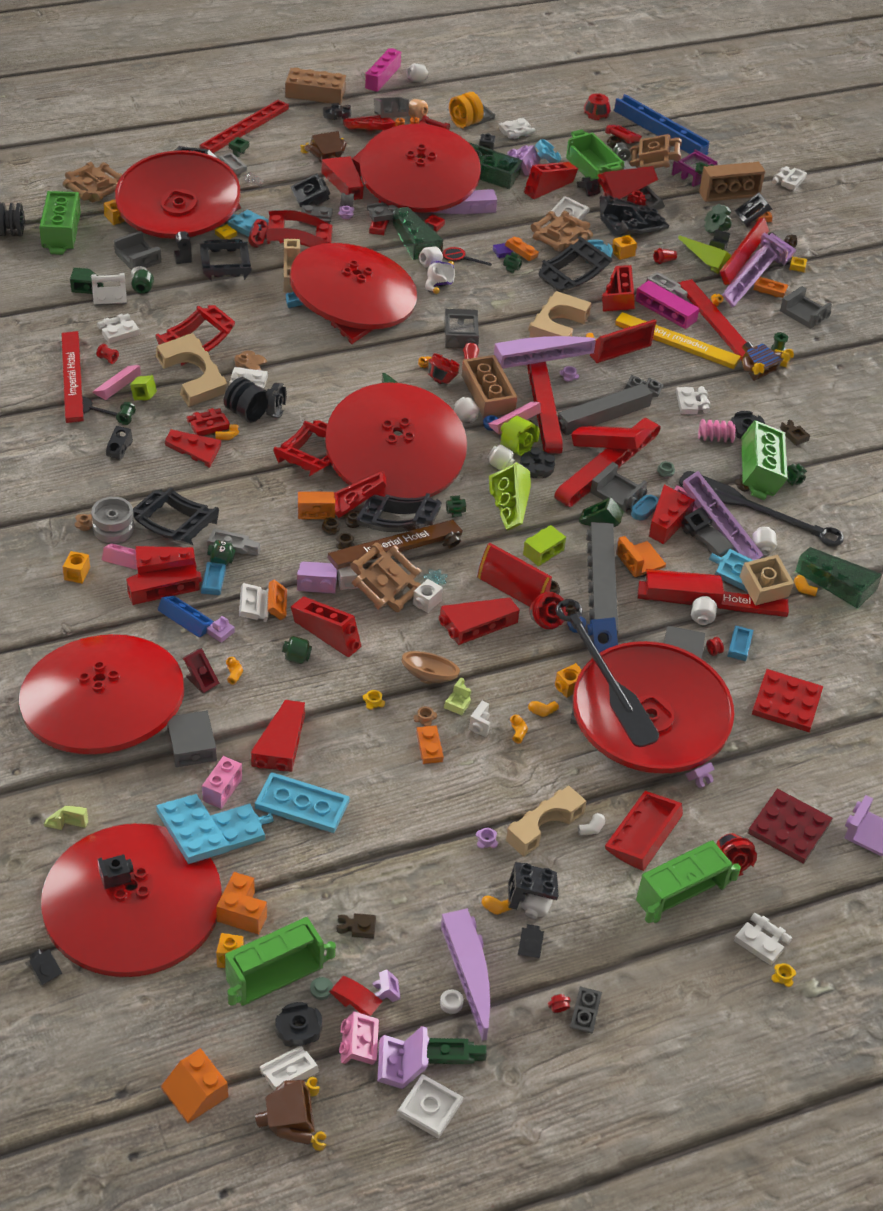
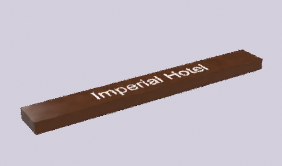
[327,519,463,570]

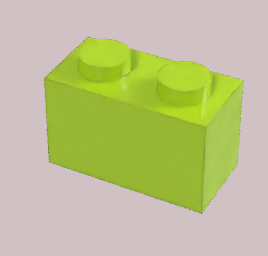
[523,525,566,567]

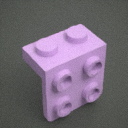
[499,145,540,176]
[760,233,796,265]
[297,562,337,593]
[845,795,883,856]
[377,1026,429,1089]

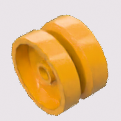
[449,91,484,128]

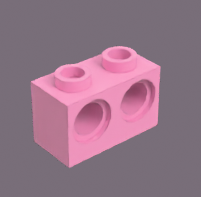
[202,756,242,809]

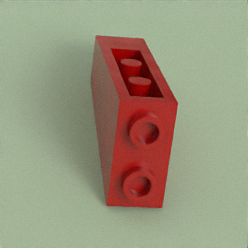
[321,156,364,200]
[524,162,578,199]
[597,166,658,199]
[126,561,202,605]
[291,596,362,657]
[439,597,520,645]
[251,700,305,772]

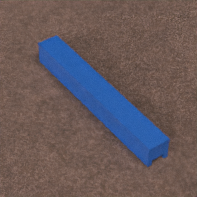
[614,94,710,155]

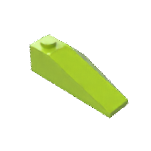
[678,235,732,274]
[489,462,531,531]

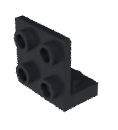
[508,862,559,910]

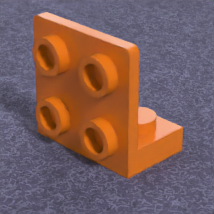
[298,491,335,519]
[616,536,666,577]

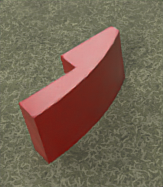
[329,975,383,1016]

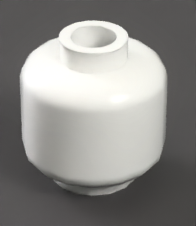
[407,63,428,83]
[419,247,443,268]
[454,397,479,423]
[487,445,515,470]
[752,527,777,555]
[691,596,717,625]
[521,893,553,919]

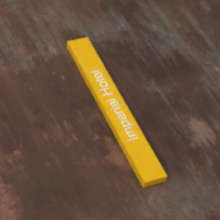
[615,312,741,369]

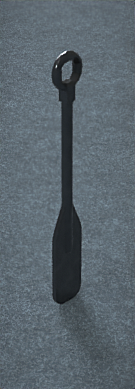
[679,471,844,547]
[555,599,659,747]

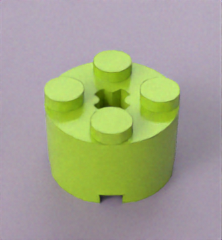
[500,416,540,456]

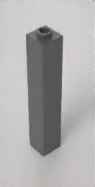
[558,384,653,436]

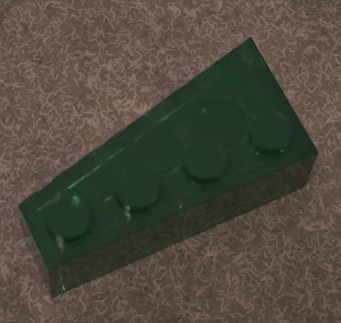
[393,207,444,260]
[795,547,882,609]

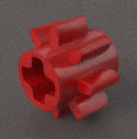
[627,191,646,206]

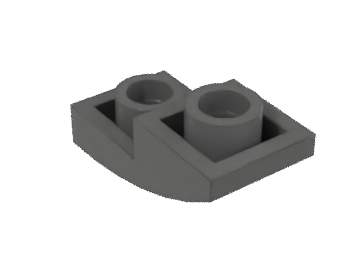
[624,375,664,397]
[695,526,734,557]
[570,986,602,1034]

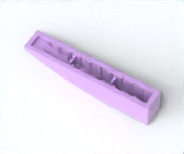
[431,189,497,214]
[722,244,778,307]
[494,336,596,369]
[683,471,764,560]
[441,908,490,1041]

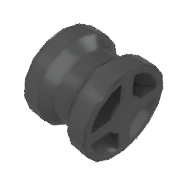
[613,143,631,161]
[340,193,354,207]

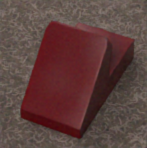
[183,648,220,693]

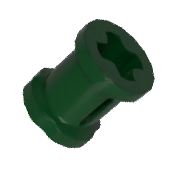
[771,332,789,351]
[116,402,136,425]

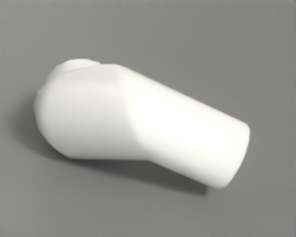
[578,813,605,836]

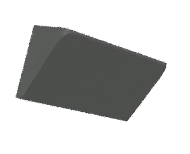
[639,186,665,209]

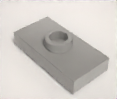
[219,152,247,175]

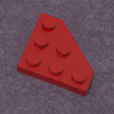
[343,115,396,130]

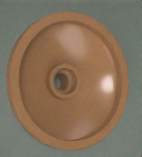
[401,651,460,684]

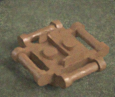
[629,134,682,168]
[63,162,123,203]
[530,211,593,252]
[350,543,422,612]

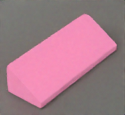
[93,365,141,400]
[489,402,541,434]
[102,543,137,570]

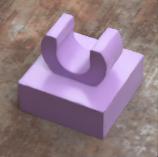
[207,616,235,643]
[686,762,715,788]
[373,970,401,1002]

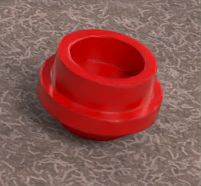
[548,994,571,1013]

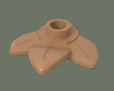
[234,350,267,370]

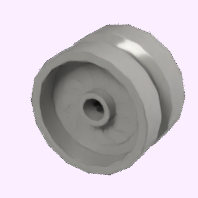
[91,497,135,544]

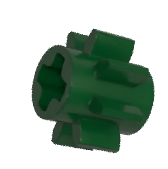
[503,252,522,273]
[787,463,807,486]
[446,495,466,517]

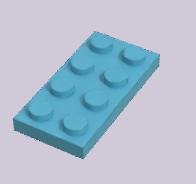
[255,772,350,833]
[156,794,229,864]

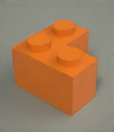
[216,872,267,935]

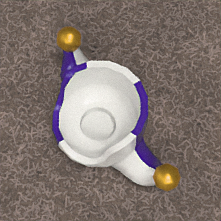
[425,261,455,294]

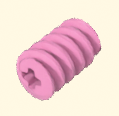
[698,419,736,443]

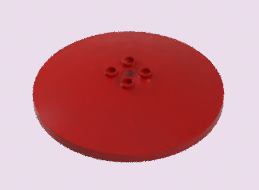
[360,124,481,213]
[115,150,241,239]
[290,243,417,329]
[325,383,467,498]
[19,634,184,754]
[573,641,734,774]
[41,823,222,977]

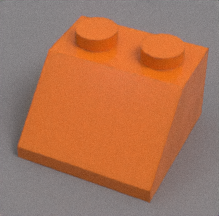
[161,1048,228,1123]

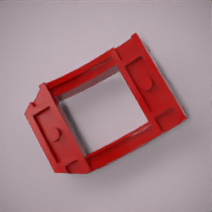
[266,210,333,247]
[156,305,235,366]
[273,420,331,477]

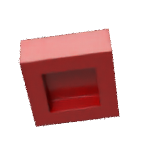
[424,214,445,232]

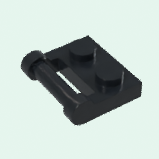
[734,192,772,228]

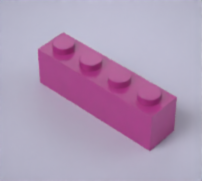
[365,48,401,92]
[635,280,700,329]

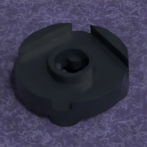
[323,103,352,120]
[266,382,287,418]
[731,411,765,439]
[520,447,555,478]
[275,1002,322,1047]

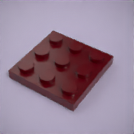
[747,788,833,864]

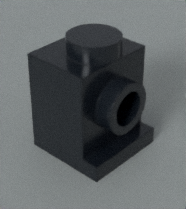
[478,133,495,155]
[682,507,712,537]
[97,854,134,889]

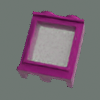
[671,150,718,187]

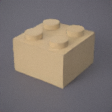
[739,554,794,605]

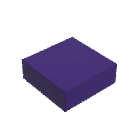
[493,243,513,258]

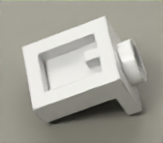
[469,701,490,737]

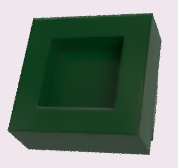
[229,137,250,157]

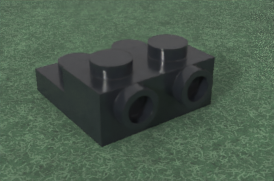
[290,173,331,208]

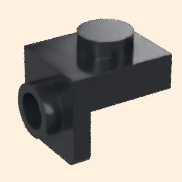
[577,176,600,196]
[709,230,731,250]
[518,924,544,958]
[25,949,62,986]

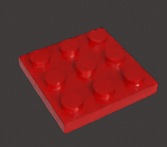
[751,669,824,733]

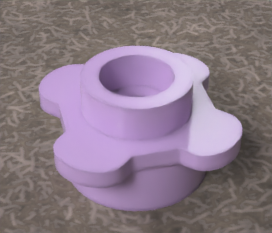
[338,206,354,219]
[560,366,579,381]
[476,828,498,849]

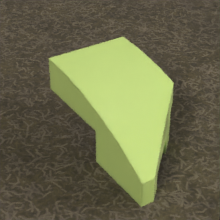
[444,678,471,715]
[44,806,88,830]

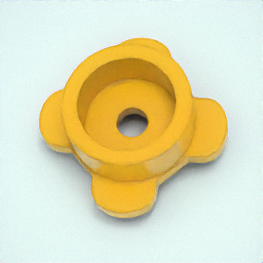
[363,690,385,710]
[771,963,796,987]

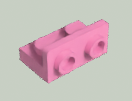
[339,1012,379,1065]

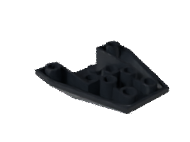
[599,195,670,237]

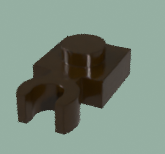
[780,419,810,446]
[337,913,376,939]

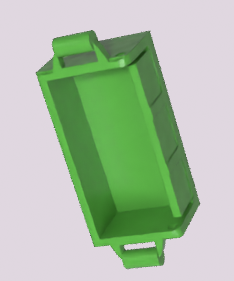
[566,129,624,187]
[39,191,81,255]
[741,420,788,500]
[636,840,741,923]
[225,917,336,1006]

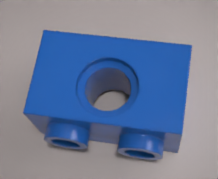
[587,617,618,655]

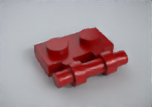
[186,408,230,436]

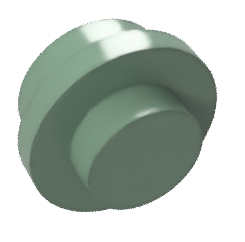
[657,461,675,477]
[310,977,333,1000]

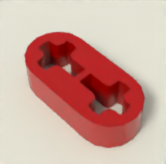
[248,219,268,248]

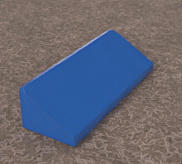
[158,595,214,637]

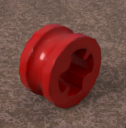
[706,637,724,656]

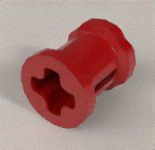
[96,343,119,364]

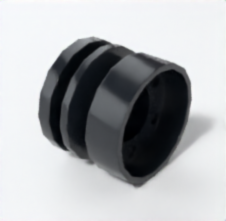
[0,202,25,236]
[223,377,268,423]

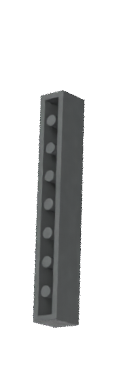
[586,522,618,643]

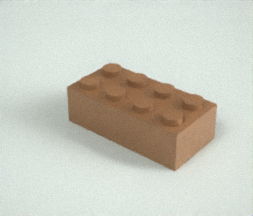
[285,68,346,104]
[699,161,765,202]
[461,355,517,418]

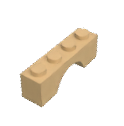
[284,239,300,293]
[506,786,586,857]

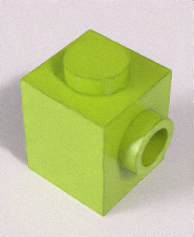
[130,375,157,401]

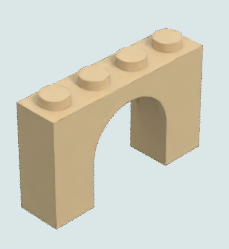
[528,291,591,338]
[156,333,227,407]

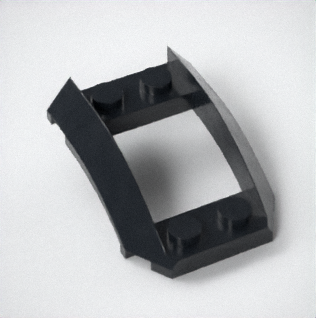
[538,236,613,292]
[200,239,252,282]
[133,487,219,545]
[357,493,442,532]

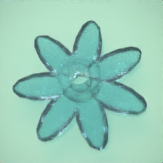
[423,569,448,585]

